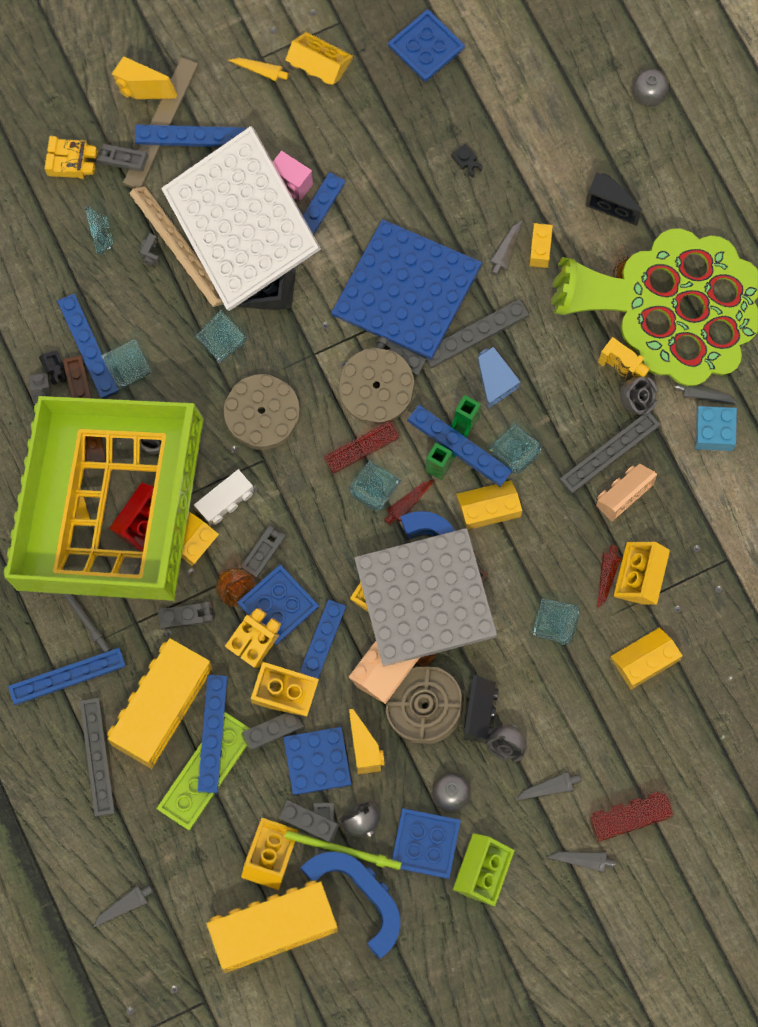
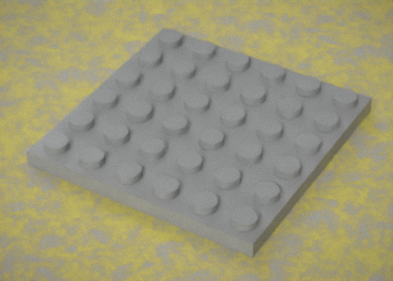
[354,528,497,667]

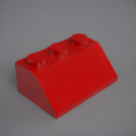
[109,483,154,552]

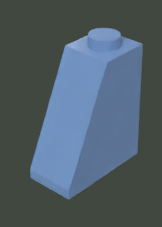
[478,347,520,408]

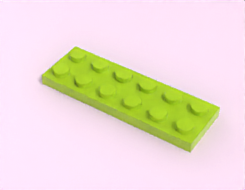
[156,712,250,831]

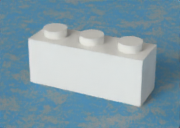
[194,469,254,526]

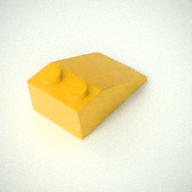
[112,56,178,99]
[182,512,219,566]
[251,662,319,717]
[349,709,384,774]
[241,818,299,890]

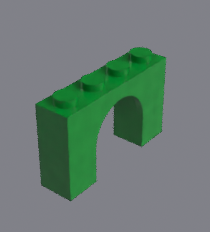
[425,395,481,480]

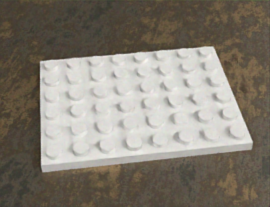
[161,126,321,311]

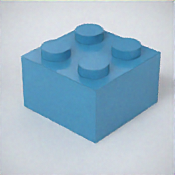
[695,406,737,451]

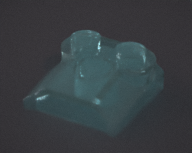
[85,206,114,255]
[195,310,247,363]
[101,339,152,390]
[488,423,542,474]
[349,460,402,510]
[531,598,579,645]

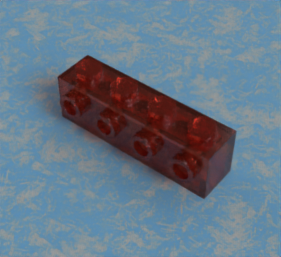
[589,791,674,843]

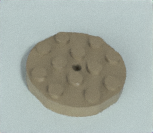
[339,348,415,424]
[224,374,300,450]
[386,667,464,744]

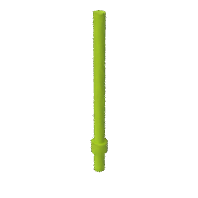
[285,831,402,870]

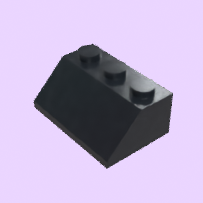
[463,675,499,743]

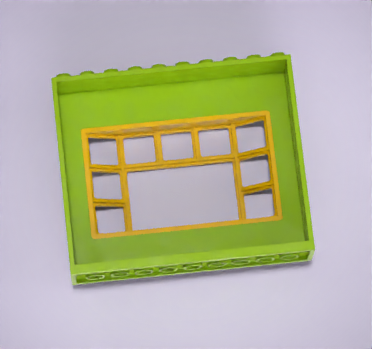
[4,396,204,601]

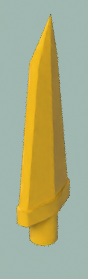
[228,58,289,81]

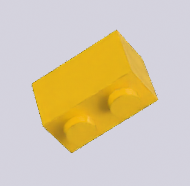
[529,223,553,268]

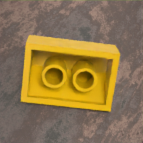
[286,32,353,84]
[456,480,522,530]
[614,542,670,605]
[610,627,682,690]

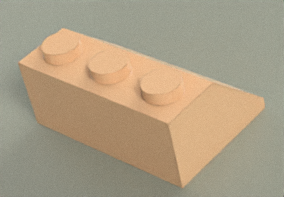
[596,464,657,522]
[349,641,419,704]

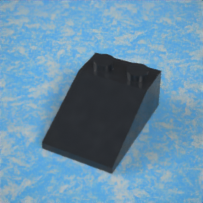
[586,173,642,226]
[236,270,295,310]

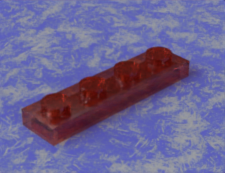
[324,421,399,474]

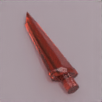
[384,480,435,525]
[597,545,621,609]

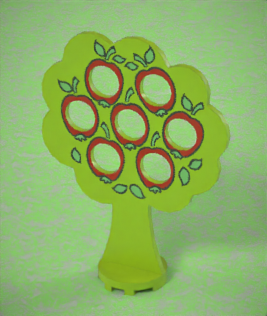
[551,229,758,386]

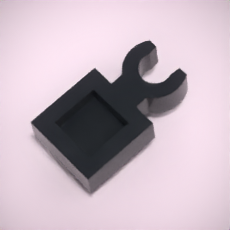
[451,144,482,178]
[39,351,67,385]

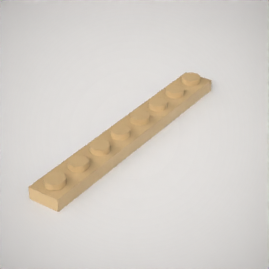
[129,187,224,307]

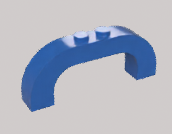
[400,511,455,540]
[300,852,400,960]

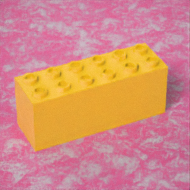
[107,638,213,769]
[207,880,338,973]

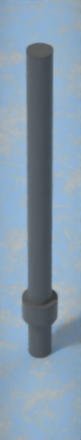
[63,594,111,653]

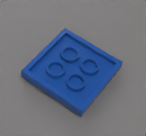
[388,9,465,82]
[237,564,319,646]
[284,727,351,796]
[392,808,461,879]

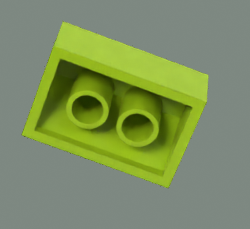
[453,834,515,906]

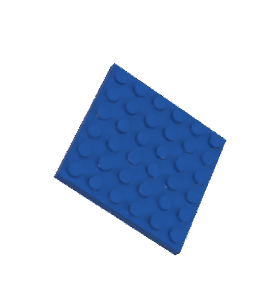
[331,219,482,360]

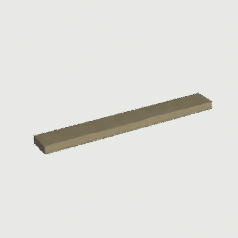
[123,57,198,189]

